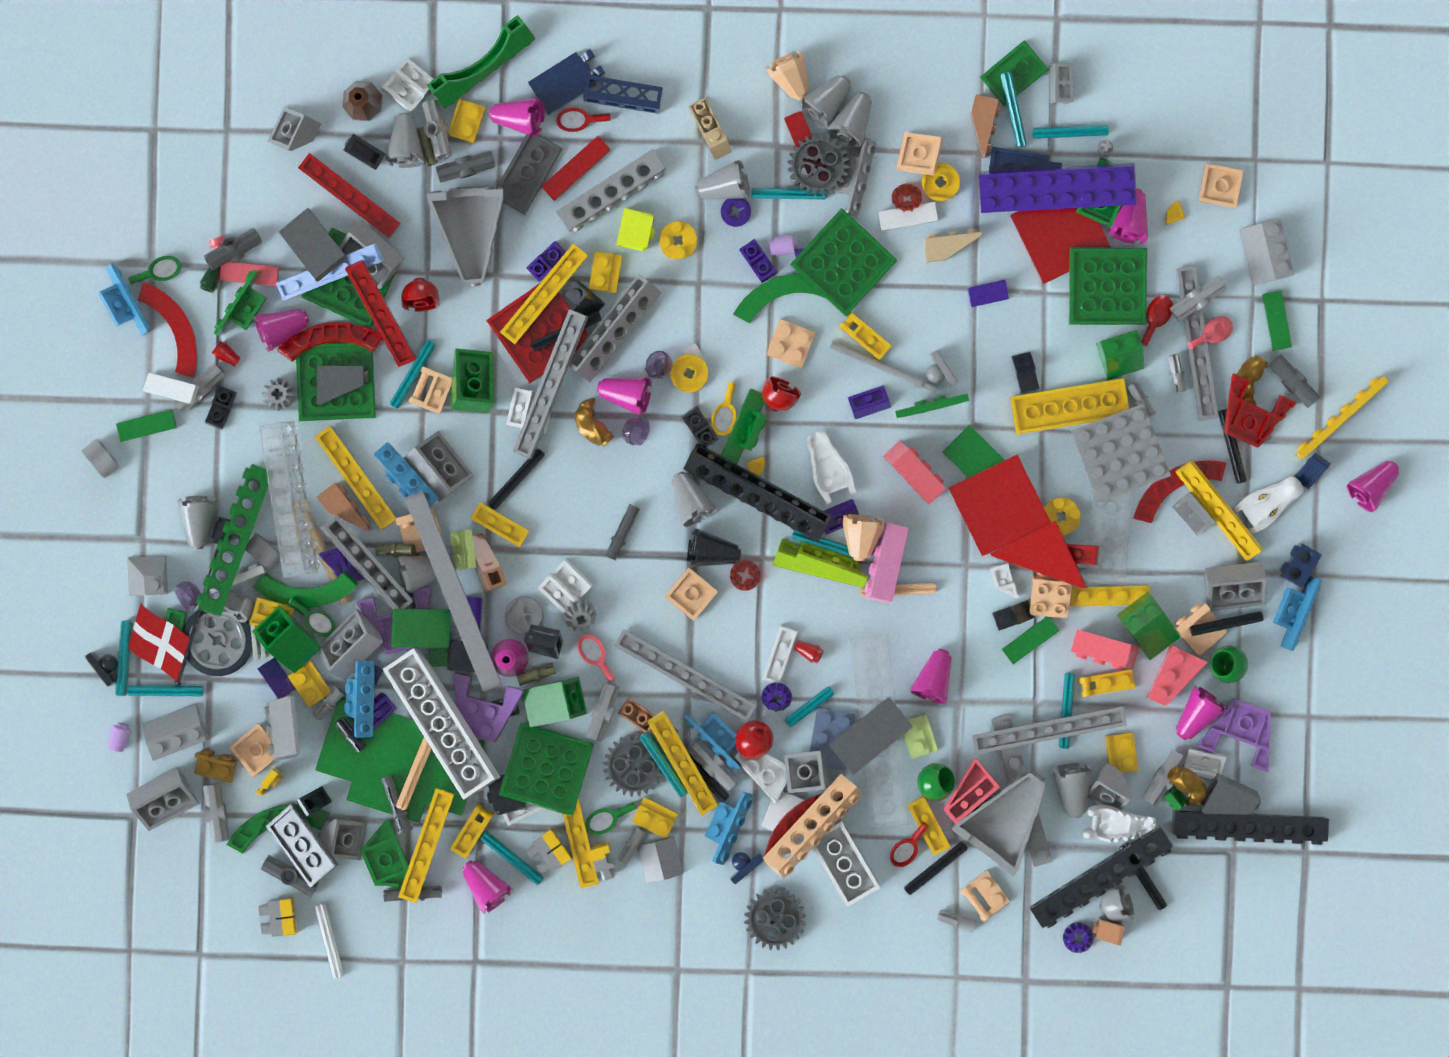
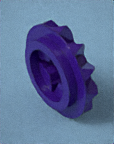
[721,198,751,227]
[761,682,792,712]
[1063,922,1094,953]

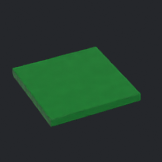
[789,208,897,317]
[301,228,397,328]
[1069,248,1147,325]
[296,342,376,421]
[499,722,594,817]

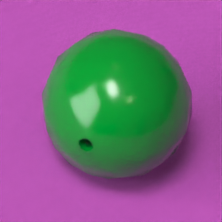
[1210,645,1248,684]
[917,763,955,801]

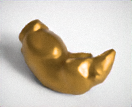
[1237,355,1268,406]
[574,398,614,447]
[1167,766,1208,806]

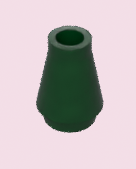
[199,266,221,293]

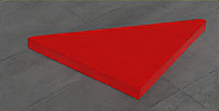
[990,521,1087,589]

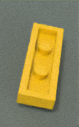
[470,502,530,547]
[907,796,951,856]

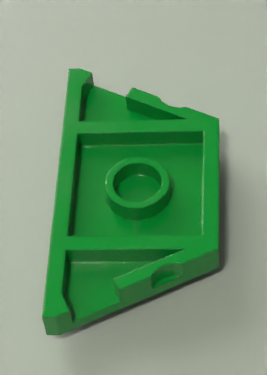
[895,393,969,418]
[360,819,409,887]

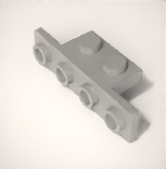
[834,138,876,216]

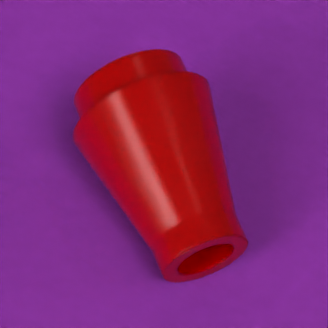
[212,340,241,367]
[794,640,824,664]

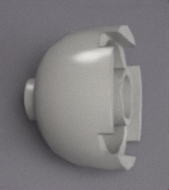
[1099,883,1134,923]

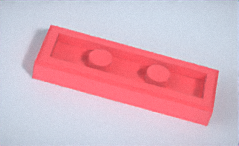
[219,262,279,287]

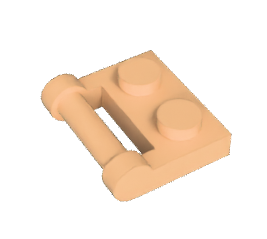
[408,367,452,414]
[960,870,1010,922]

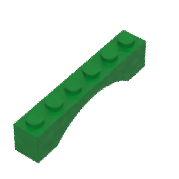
[427,15,536,109]

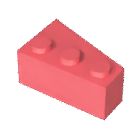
[883,441,946,504]
[1071,629,1139,670]
[1146,645,1207,706]
[944,758,1001,824]

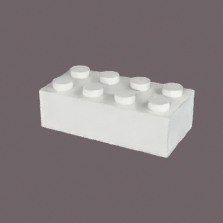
[813,820,880,907]

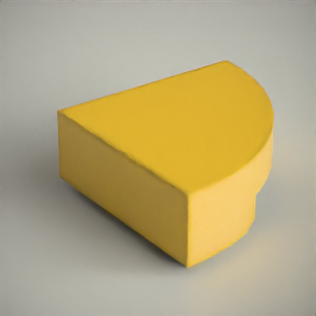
[1165,200,1185,225]
[746,456,765,476]

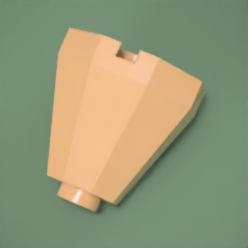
[765,50,809,100]
[843,514,885,561]

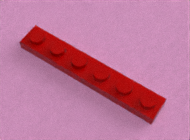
[298,153,401,238]
[345,259,416,367]

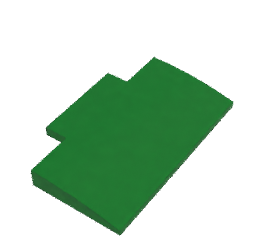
[315,697,485,823]

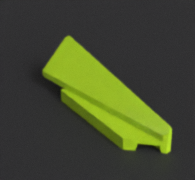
[773,538,868,587]

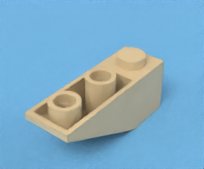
[689,97,732,160]
[924,229,982,263]

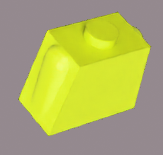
[616,207,656,251]

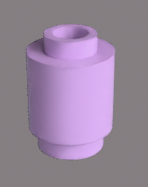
[769,235,798,256]
[108,722,131,752]

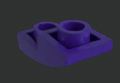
[739,239,778,283]
[526,241,566,282]

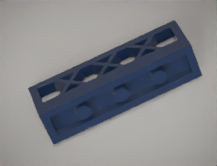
[583,75,663,114]

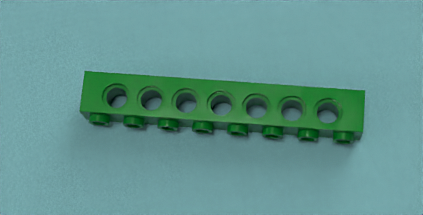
[196,464,273,617]

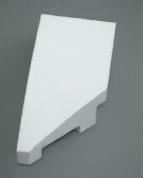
[989,562,1019,599]

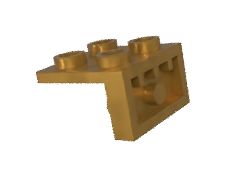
[194,749,238,783]

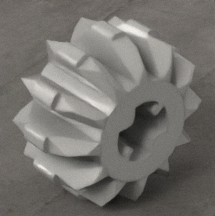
[262,378,295,411]
[564,598,597,631]

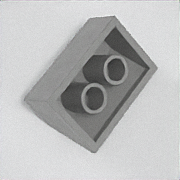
[1240,219,1294,286]
[339,221,405,290]
[403,431,474,502]
[1205,562,1267,611]
[319,609,383,680]
[264,696,300,760]
[142,704,210,761]
[126,767,199,831]

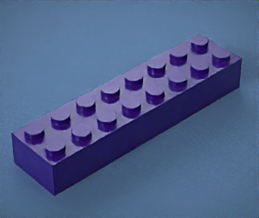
[979,163,1137,213]

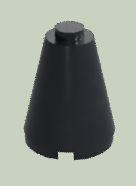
[687,528,741,567]

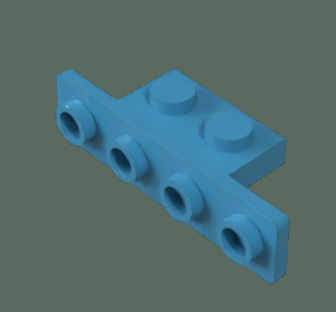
[98,263,150,335]
[374,442,439,506]
[1273,576,1322,651]
[344,660,375,738]
[684,712,741,770]
[705,791,754,865]

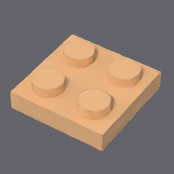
[896,132,943,176]
[1198,163,1244,209]
[766,319,816,369]
[664,567,718,621]
[229,723,274,777]

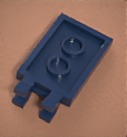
[528,49,605,115]
[989,147,1062,171]

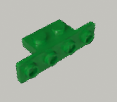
[213,270,267,336]
[721,389,767,464]

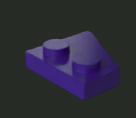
[319,548,364,582]

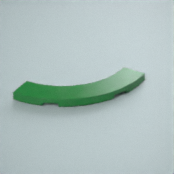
[733,274,826,324]
[252,571,359,608]
[226,804,330,854]

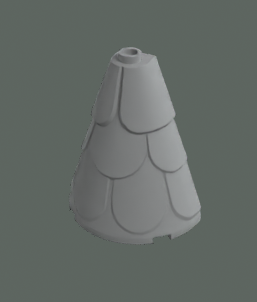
[427,186,504,286]
[951,772,1046,876]

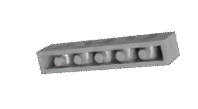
[556,149,666,233]
[569,274,662,382]
[320,515,413,610]

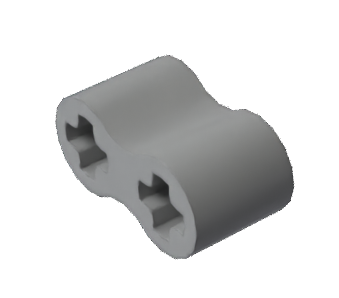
[82,438,120,478]
[245,533,283,571]
[222,590,255,623]

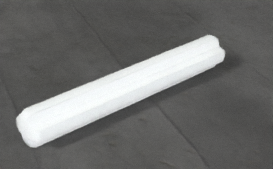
[315,903,344,978]

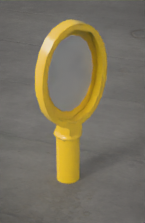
[711,382,737,436]

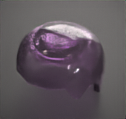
[644,351,673,379]
[622,417,650,446]
[175,581,201,611]

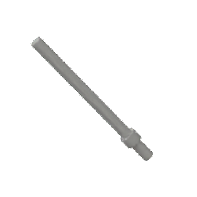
[830,341,938,393]

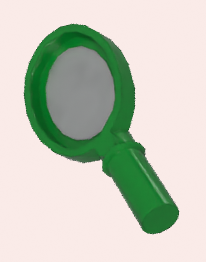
[128,256,181,284]
[288,598,336,637]
[585,802,637,835]

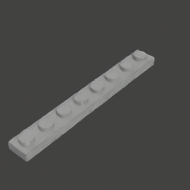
[1176,266,1219,421]
[513,309,588,459]
[614,629,757,722]
[972,706,1127,754]
[991,714,1053,867]

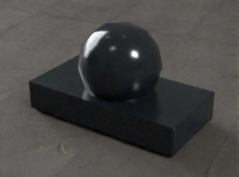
[85,652,118,687]

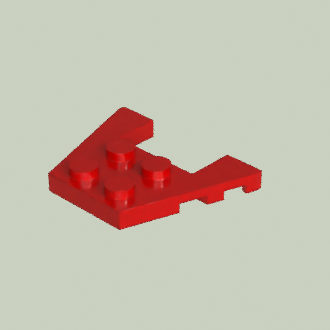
[1224,373,1297,448]

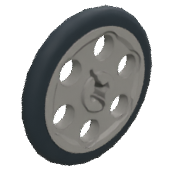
[183,610,252,676]

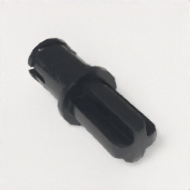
[335,717,367,753]

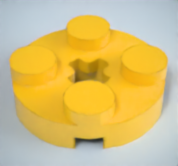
[921,163,960,202]
[659,221,697,260]
[670,354,708,393]
[1044,498,1081,535]

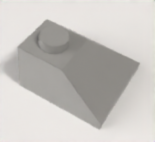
[268,107,321,151]
[127,556,168,596]
[784,751,831,793]
[1088,763,1132,810]
[319,819,367,860]

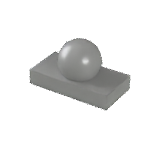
[926,351,957,387]

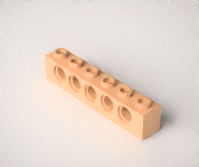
[763,774,862,879]

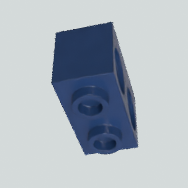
[1280,543,1322,588]

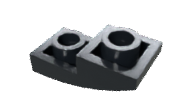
[205,385,237,430]
[681,406,719,448]

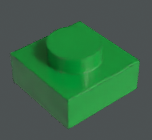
[1164,786,1187,811]

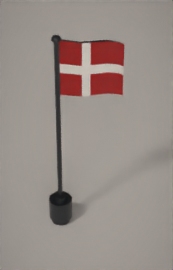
[128,517,232,686]

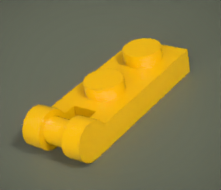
[838,312,892,361]
[1079,669,1135,697]
[450,803,494,859]

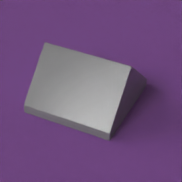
[637,837,683,883]

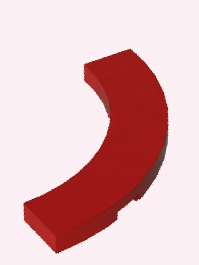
[138,282,198,378]
[277,322,384,362]
[1133,460,1226,523]
[764,794,849,856]

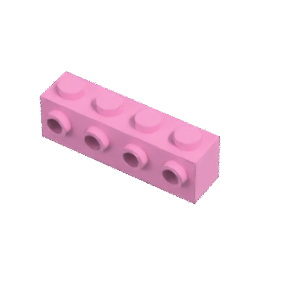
[864,522,909,604]

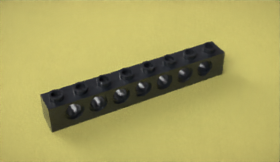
[683,443,832,542]
[1172,810,1329,845]
[1030,825,1173,929]

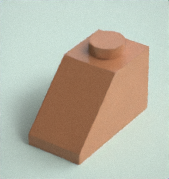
[1092,917,1125,946]

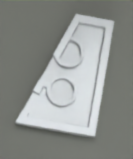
[734,751,787,803]

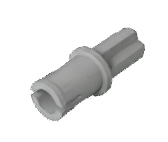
[1098,140,1113,156]
[1168,354,1186,393]
[1127,381,1156,416]
[313,686,345,720]
[618,827,647,864]
[937,910,976,933]

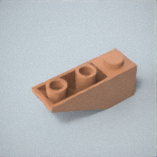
[971,94,1001,158]
[316,483,371,531]
[473,533,507,593]
[618,697,679,742]

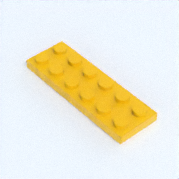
[1010,378,1129,435]

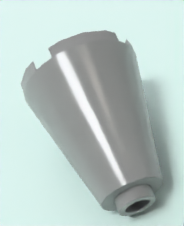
[799,75,851,128]
[827,92,872,148]
[386,113,424,168]
[695,160,750,199]
[671,471,717,527]
[178,496,217,549]
[397,556,438,594]
[1053,763,1092,818]

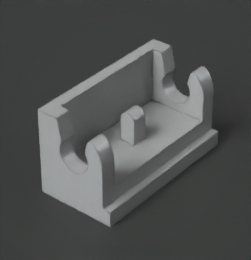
[1049,63,1074,104]
[1172,493,1215,536]

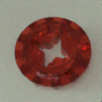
[892,184,922,212]
[730,560,760,591]

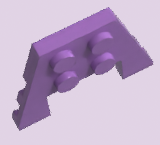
[357,587,431,654]
[453,672,525,742]
[1197,698,1271,772]

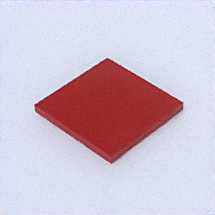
[1010,208,1111,284]
[486,283,589,383]
[948,454,1051,557]

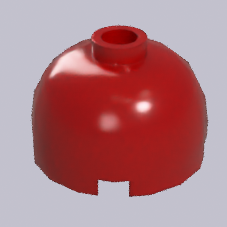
[401,278,440,312]
[762,376,801,412]
[735,720,774,759]

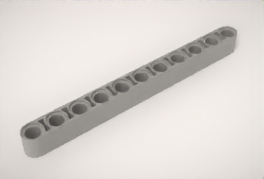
[405,490,502,692]

